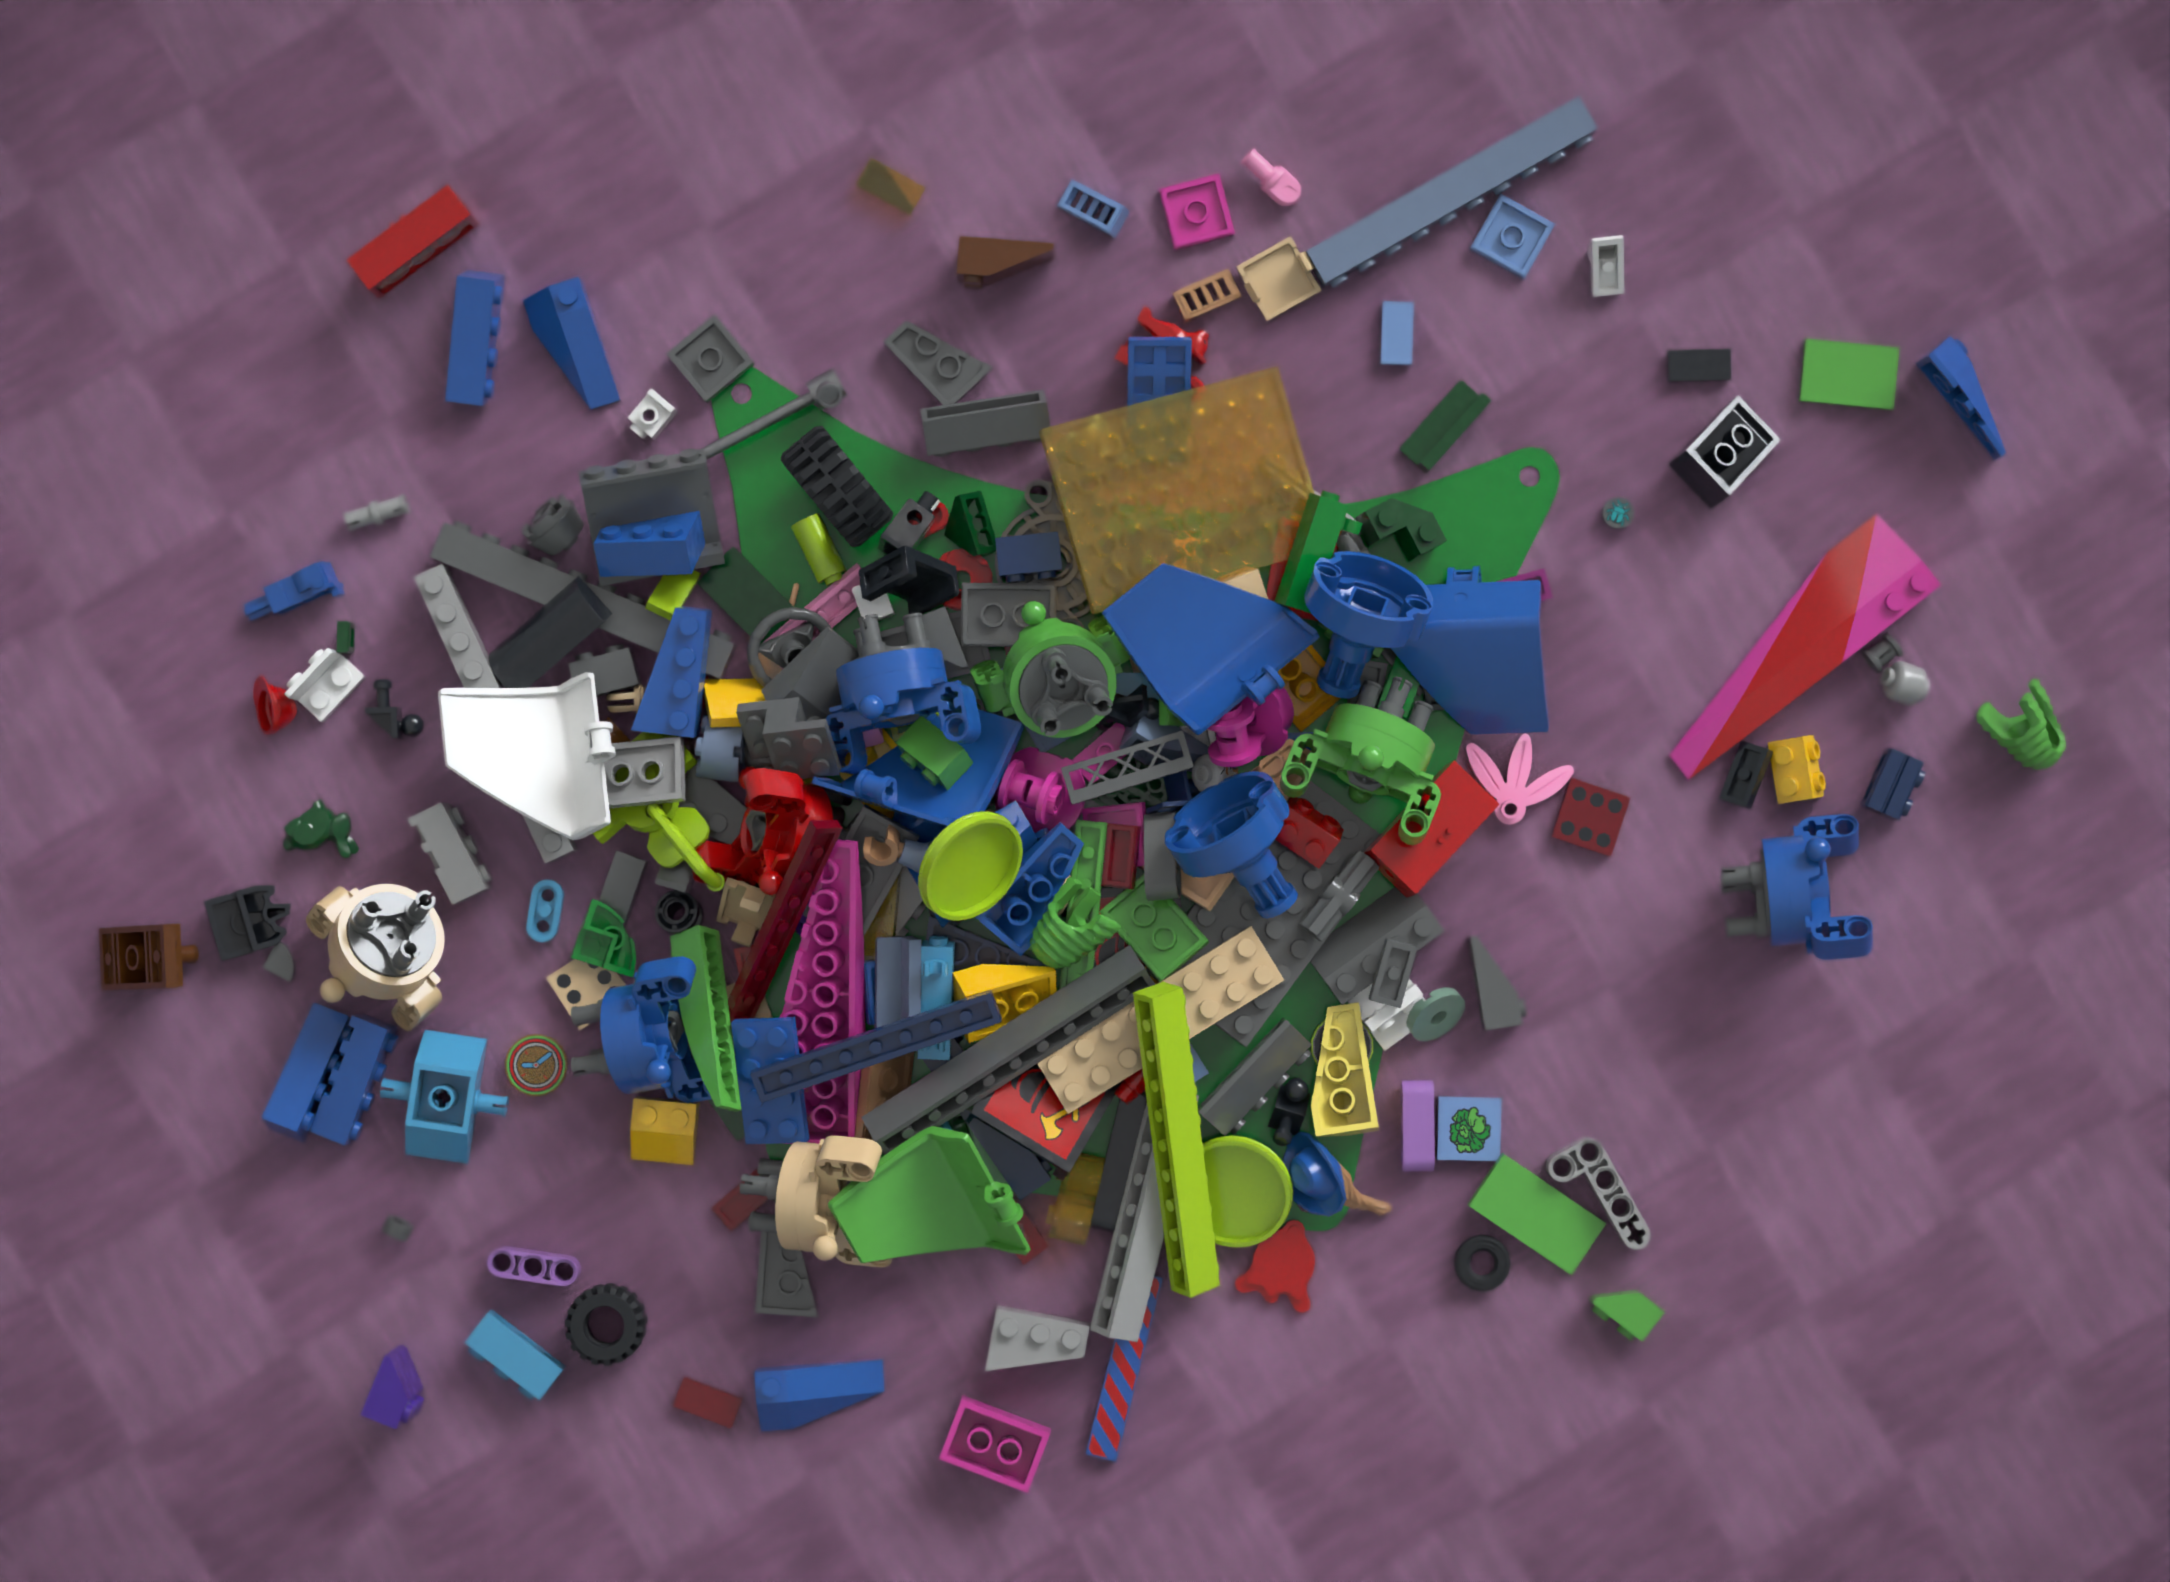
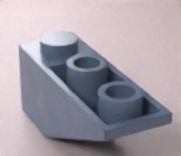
[1119,716,1209,772]

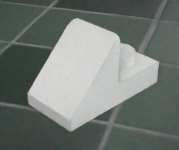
[1587,235,1624,297]

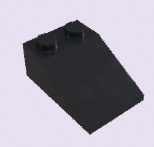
[1668,395,1781,509]

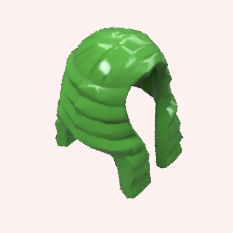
[1976,678,2066,770]
[1030,877,1121,969]

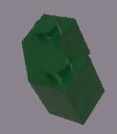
[1354,498,1447,561]

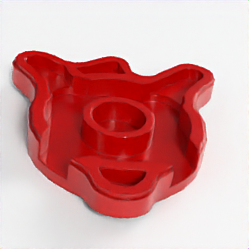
[1235,1219,1315,1313]

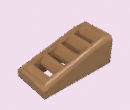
[1172,269,1242,324]

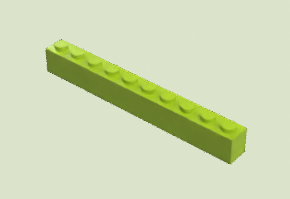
[1133,982,1220,1298]

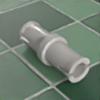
[343,494,410,532]

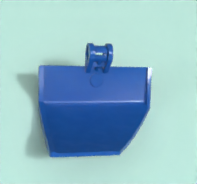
[1391,566,1549,735]
[812,709,1024,828]

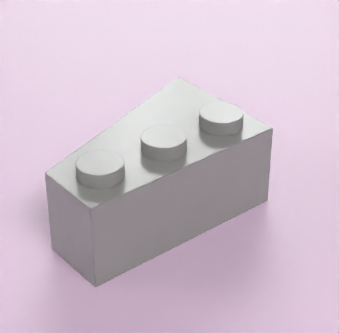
[407,802,492,905]
[985,1305,1090,1371]

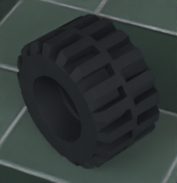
[564,1283,648,1366]

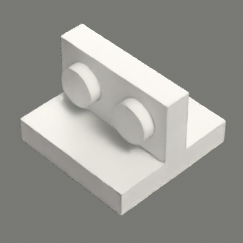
[1348,979,1426,1051]

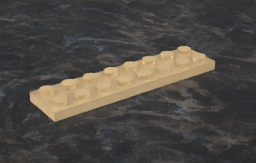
[1037,926,1284,1114]

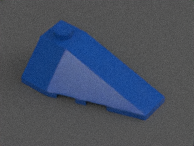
[523,276,621,410]
[1915,336,2006,460]
[754,1359,885,1431]

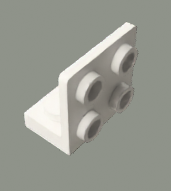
[284,648,366,722]

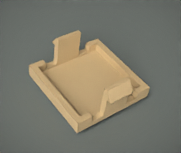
[1236,236,1322,322]
[716,877,776,947]

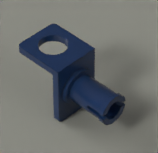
[1146,770,1200,814]

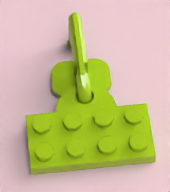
[592,732,725,892]

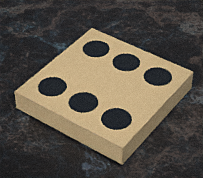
[546,959,626,1031]

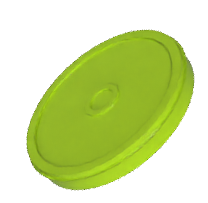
[918,811,1023,921]
[1203,1136,1293,1248]

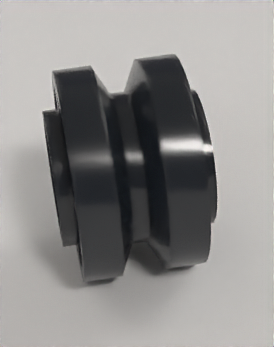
[655,890,704,936]

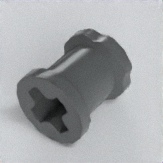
[1861,632,1903,674]

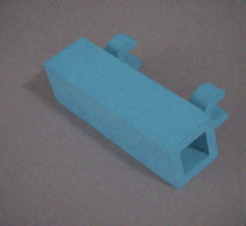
[918,936,955,1060]

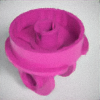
[1208,687,1294,767]
[994,747,1086,833]

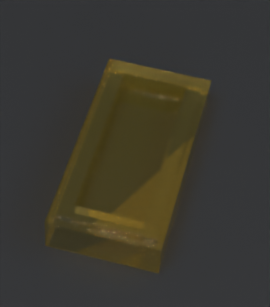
[856,157,926,216]

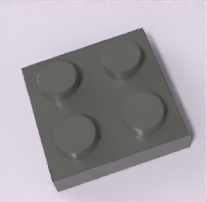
[666,314,755,403]

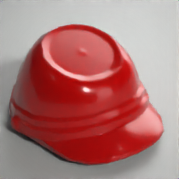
[253,675,297,735]

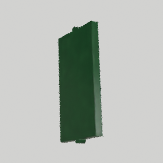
[697,546,794,644]

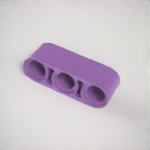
[1400,1080,1435,1172]
[487,1246,582,1286]

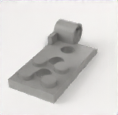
[604,737,685,809]

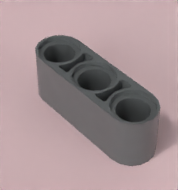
[1144,811,1181,901]

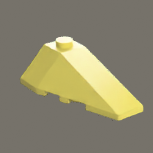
[1311,1002,1379,1137]

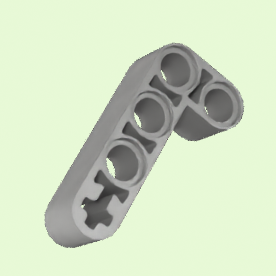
[1545,1137,1651,1250]

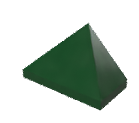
[944,491,996,556]

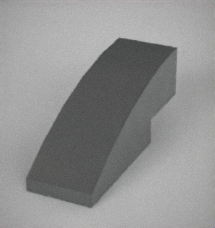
[599,850,649,928]

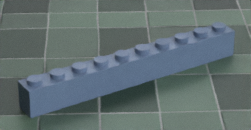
[1306,96,1598,288]

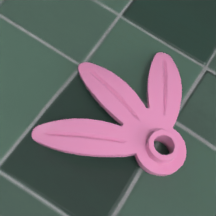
[1466,733,1574,824]

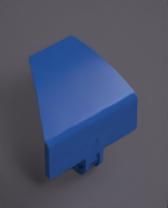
[1102,563,1319,735]

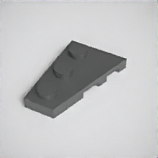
[883,321,993,405]
[678,764,747,844]
[755,1232,818,1318]

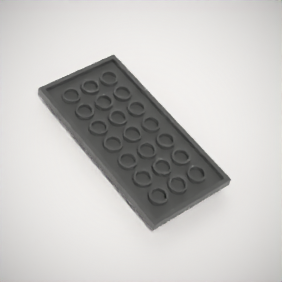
[1146,779,1380,1047]

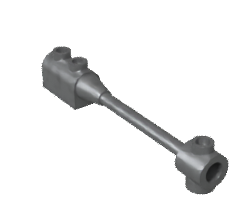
[696,368,848,460]

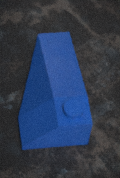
[975,822,1084,956]

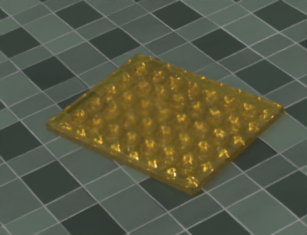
[1039,366,1315,615]

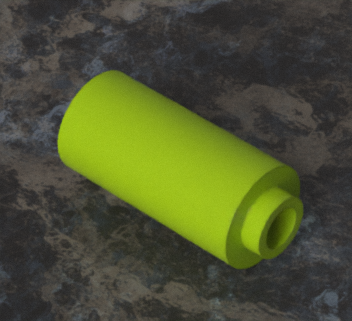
[791,513,847,586]

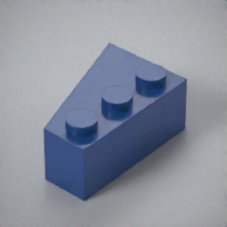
[593,511,706,577]

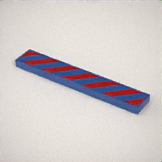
[1085,1275,1163,1462]

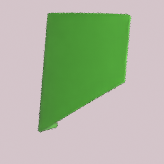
[828,1126,1031,1263]

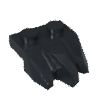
[203,885,291,962]

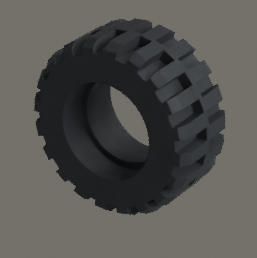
[780,426,894,547]

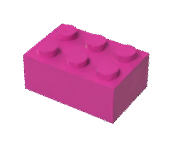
[939,1395,1051,1493]

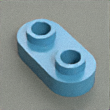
[526,880,564,942]

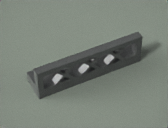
[1061,730,1194,805]

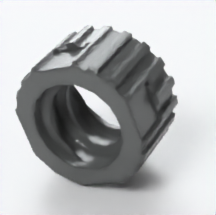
[382,1215,414,1241]

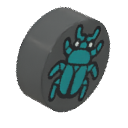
[1602,497,1634,529]

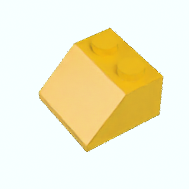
[630,1096,700,1165]

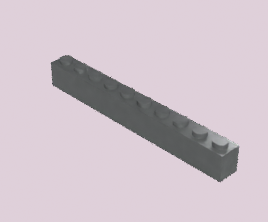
[430,520,737,679]
[861,945,1155,1155]

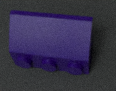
[360,1344,425,1430]

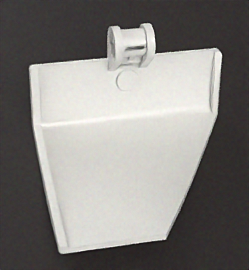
[438,672,616,840]

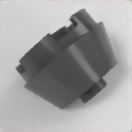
[520,493,584,556]

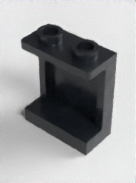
[859,545,959,614]

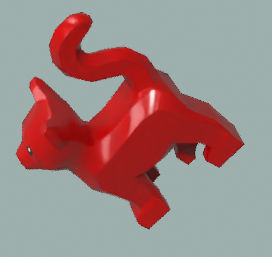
[1114,306,1209,405]

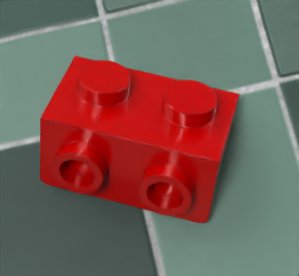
[1275,797,1344,869]

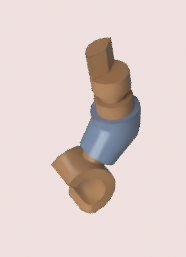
[863,824,932,873]

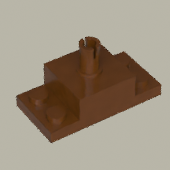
[98,923,199,991]

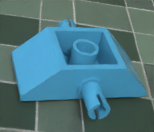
[380,1030,509,1164]

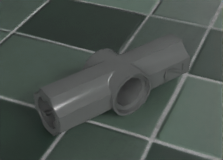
[1299,851,1380,941]

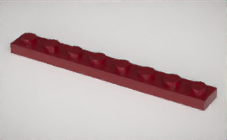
[728,820,843,1022]

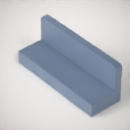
[875,936,921,1028]

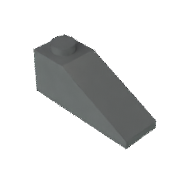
[1468,935,1527,1030]

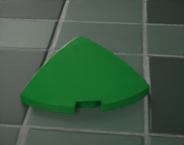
[570,898,636,978]

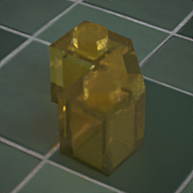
[1045,1153,1106,1245]

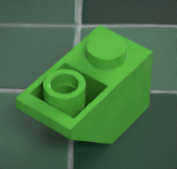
[1588,1289,1665,1342]

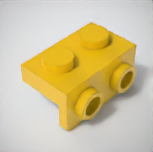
[1767,735,1826,804]

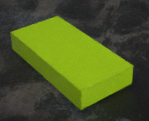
[645,570,701,621]

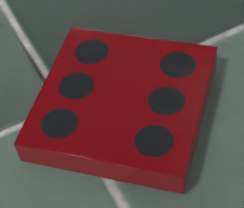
[1550,777,1631,857]

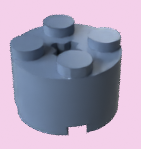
[695,715,746,782]

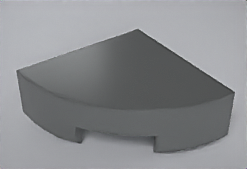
[262,940,296,982]

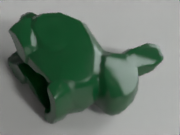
[283,799,359,859]

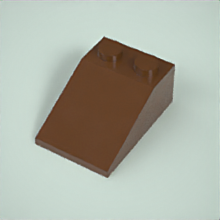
[956,236,1055,290]

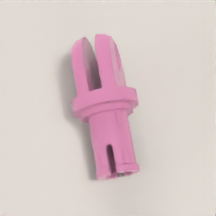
[1240,148,1301,206]

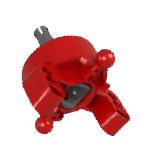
[692,766,850,895]

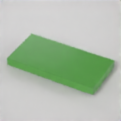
[1467,1153,1606,1275]

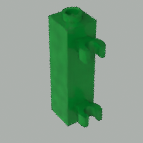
[1275,490,1363,613]

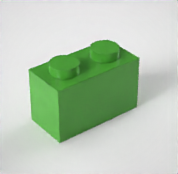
[895,716,973,790]

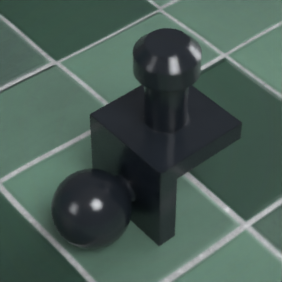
[365,679,424,739]
[1096,684,1159,731]
[1268,1078,1310,1146]

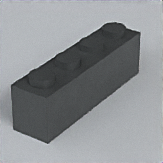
[920,389,1052,457]

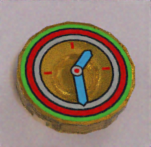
[505,1034,568,1096]

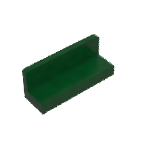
[1399,380,1492,474]

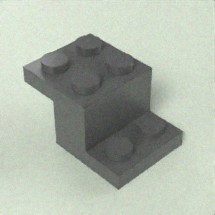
[736,697,841,779]

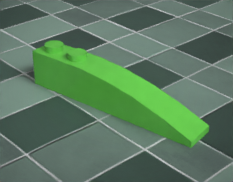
[670,925,741,1112]

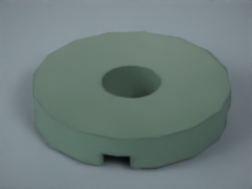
[1406,987,1465,1041]

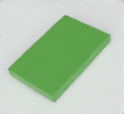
[1798,338,1900,411]
[1099,874,1209,982]

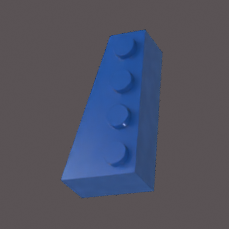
[445,270,505,406]
[631,606,712,738]

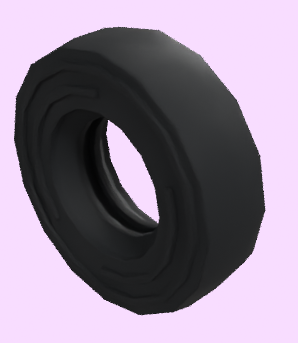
[1454,1234,1511,1292]

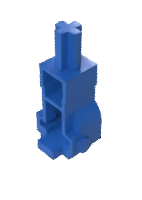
[244,561,345,621]

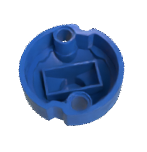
[1304,551,1433,699]
[1165,771,1298,919]

